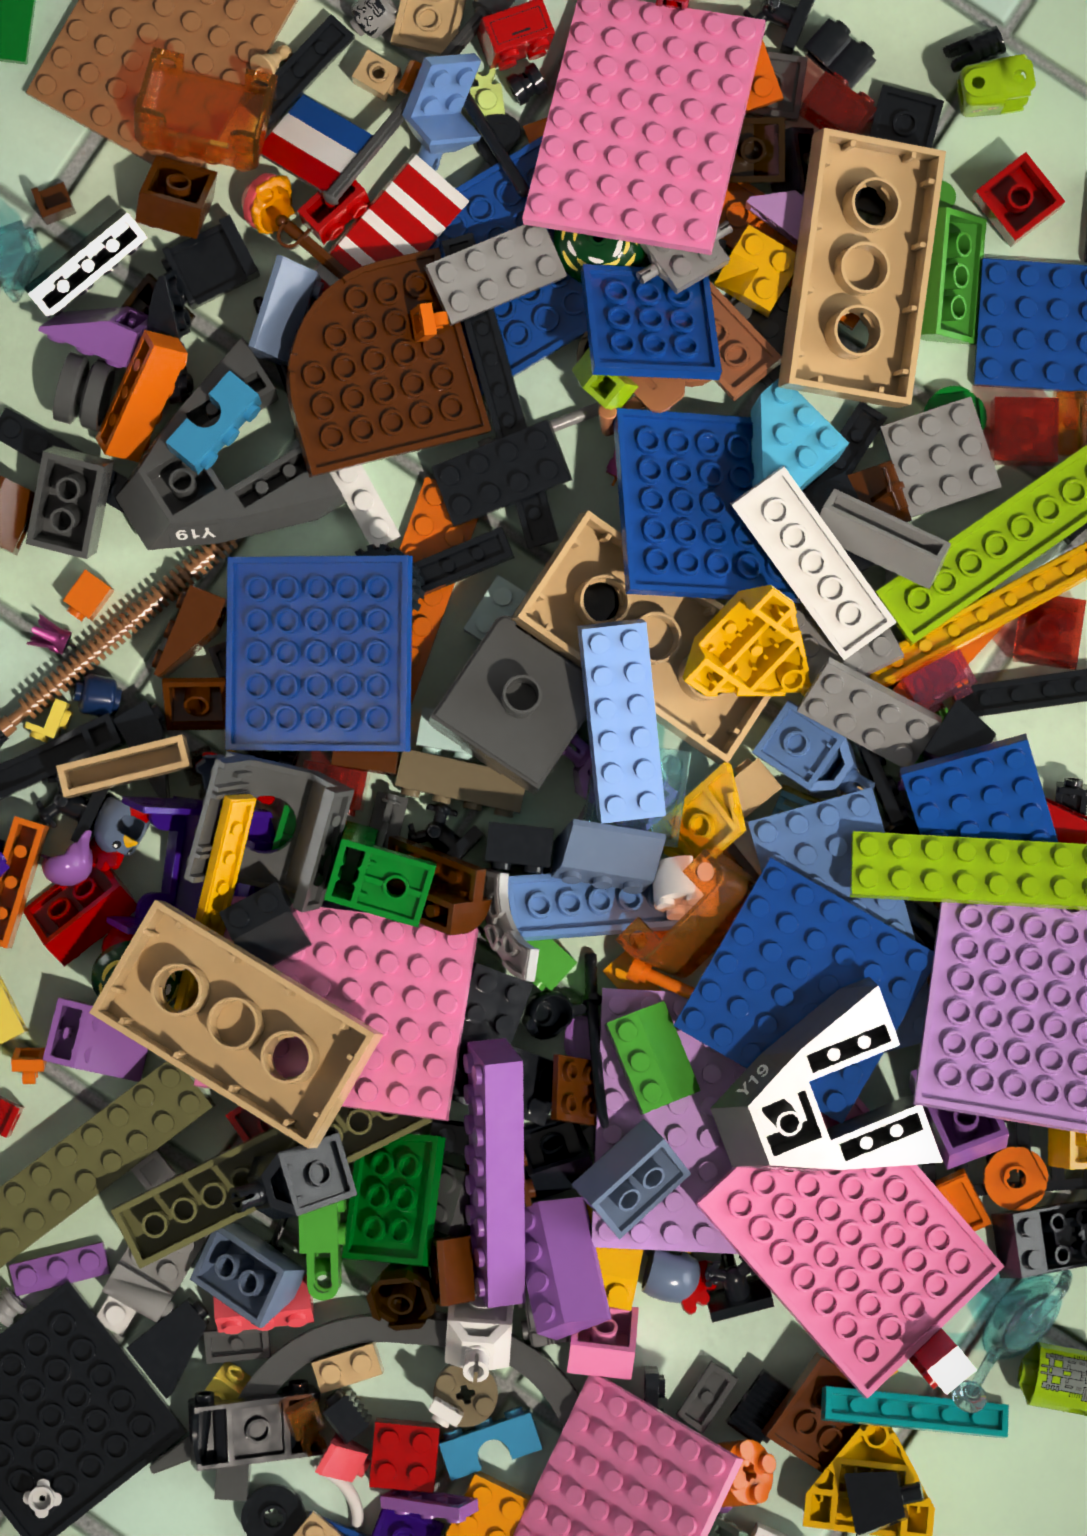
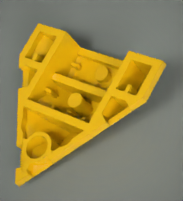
[682,585,812,696]
[802,1424,935,1536]

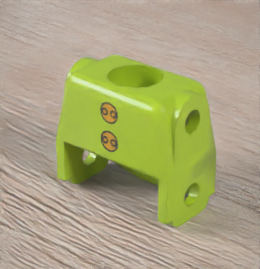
[957,54,1036,117]

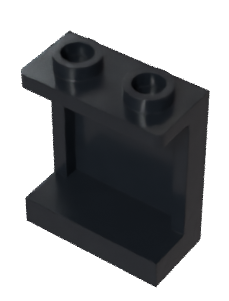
[160,214,260,310]

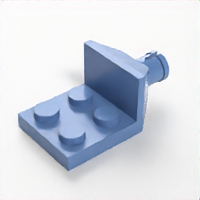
[402,53,481,171]
[752,700,875,799]

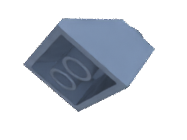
[248,255,324,367]
[551,819,666,894]
[571,1119,691,1240]
[190,1223,307,1328]

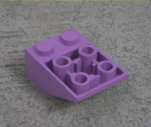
[38,306,148,368]
[43,997,148,1082]

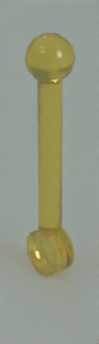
[781,784,823,804]

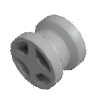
[0,1286,27,1327]

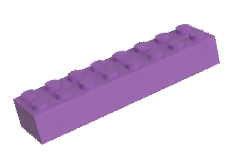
[463,1038,525,1308]

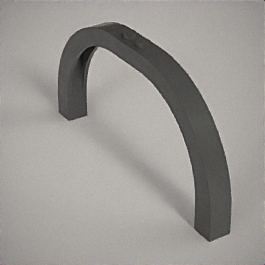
[214,1311,579,1501]

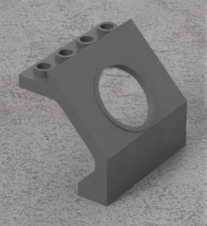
[184,751,354,912]

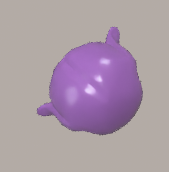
[41,830,93,886]

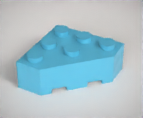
[751,378,849,491]

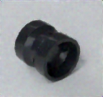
[505,63,548,106]

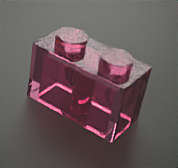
[900,649,977,713]

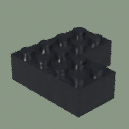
[453,962,553,1126]

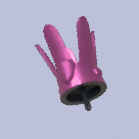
[27,614,77,655]

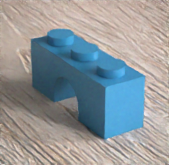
[166,370,262,474]
[439,1406,543,1481]

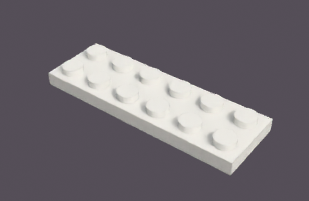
[730,466,897,660]

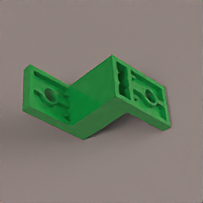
[271,802,437,927]

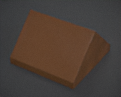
[162,677,226,730]
[430,1236,475,1306]

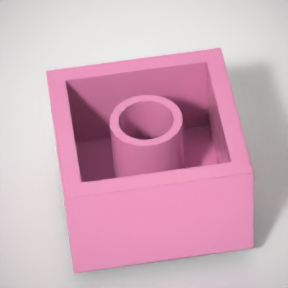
[567,1307,639,1380]

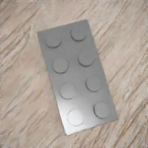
[424,225,567,326]
[797,657,942,768]

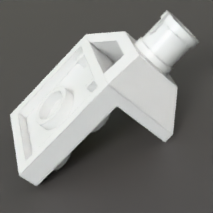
[445,1291,514,1382]

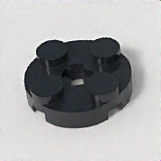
[241,1484,306,1536]

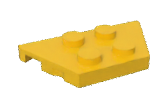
[648,762,746,863]

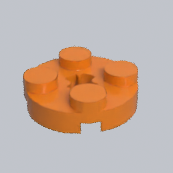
[983,1146,1049,1211]

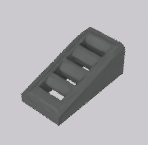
[149,1435,191,1474]

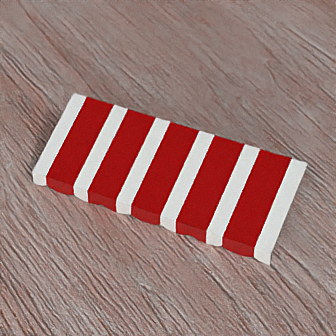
[313,153,469,302]

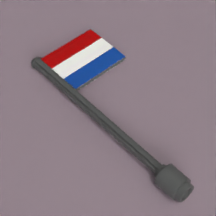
[256,0,515,205]

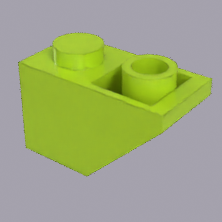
[572,348,639,410]

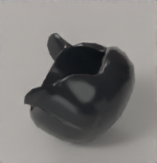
[521,990,587,1040]

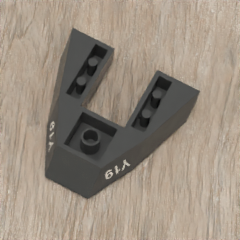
[116,337,345,550]
[710,977,942,1172]

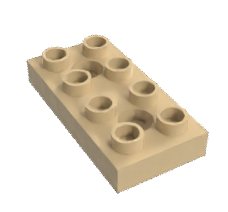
[778,128,946,408]
[511,510,771,765]
[89,900,384,1149]

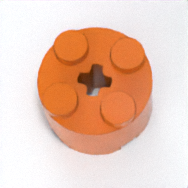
[717,1439,776,1508]

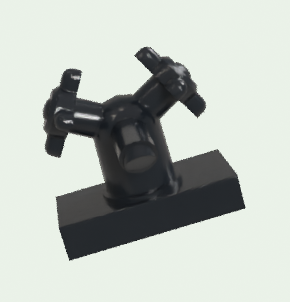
[743,0,815,55]
[36,774,113,842]
[408,803,485,860]
[705,1253,775,1323]

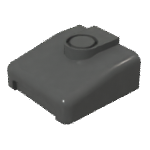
[428,616,587,794]

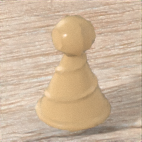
[250,45,293,83]

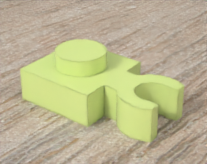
[470,67,505,116]

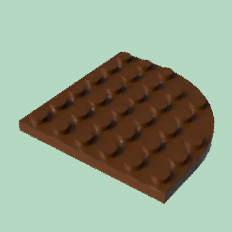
[286,247,492,478]

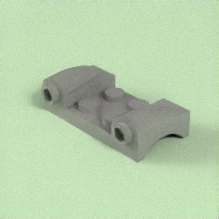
[102,1179,211,1323]

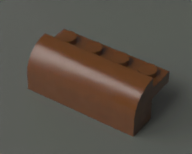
[387,836,492,936]

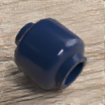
[73,673,122,717]

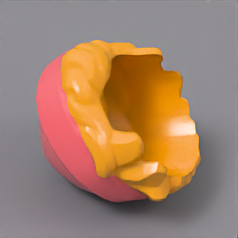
[241,173,295,234]

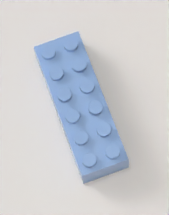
[577,618,666,824]

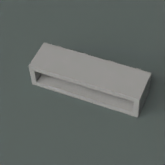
[820,488,951,589]

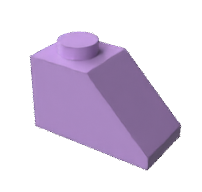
[745,190,805,246]

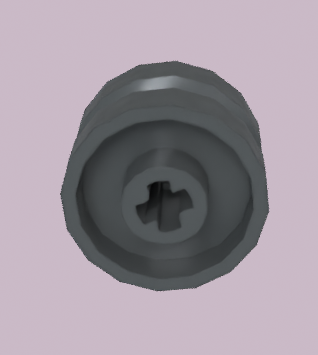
[53,352,115,431]

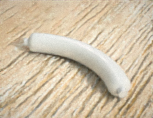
[313,1464,364,1531]

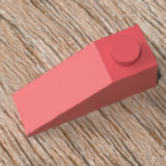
[315,1433,371,1482]

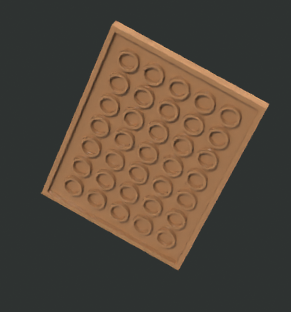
[26,0,298,168]

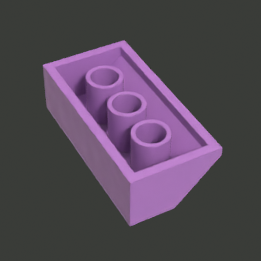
[525,1197,612,1340]

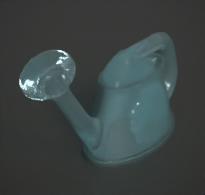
[952,1270,1073,1413]

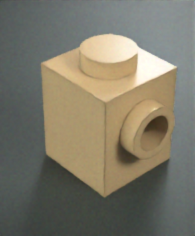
[352,49,402,102]

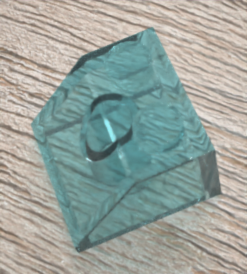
[0,220,42,303]

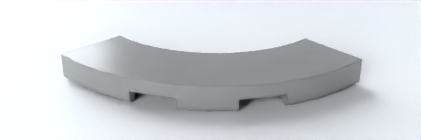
[483,868,539,982]

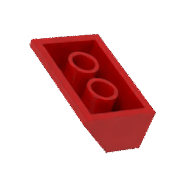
[23,863,137,967]

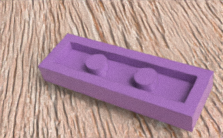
[9,1241,111,1297]
[380,1489,479,1523]

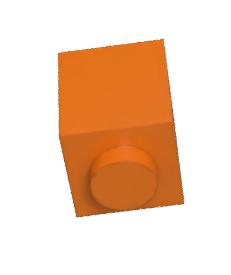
[63,569,115,622]

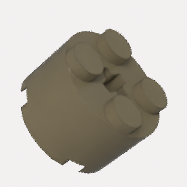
[433,1364,498,1427]

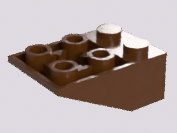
[152,585,227,679]

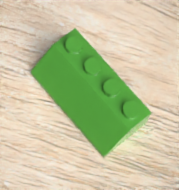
[920,207,987,345]

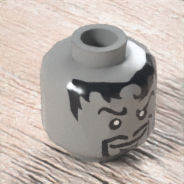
[350,0,398,38]

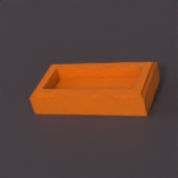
[935,1168,992,1231]

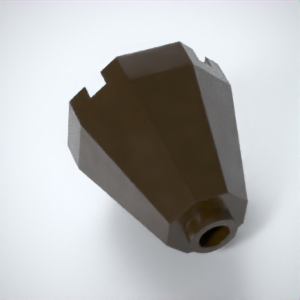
[366,1263,437,1331]

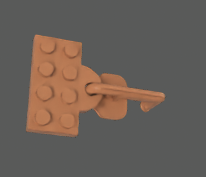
[598,282,782,436]

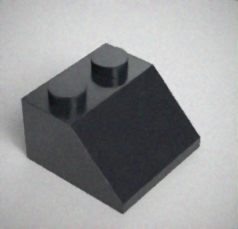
[219,882,312,966]
[524,1118,593,1200]

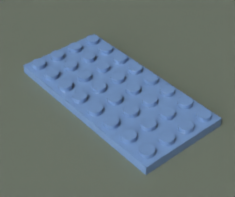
[748,787,929,1053]

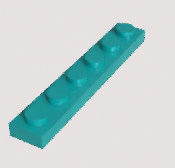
[821,1386,1009,1438]

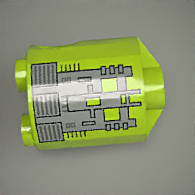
[1017,1342,1087,1416]

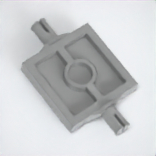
[636,221,733,294]

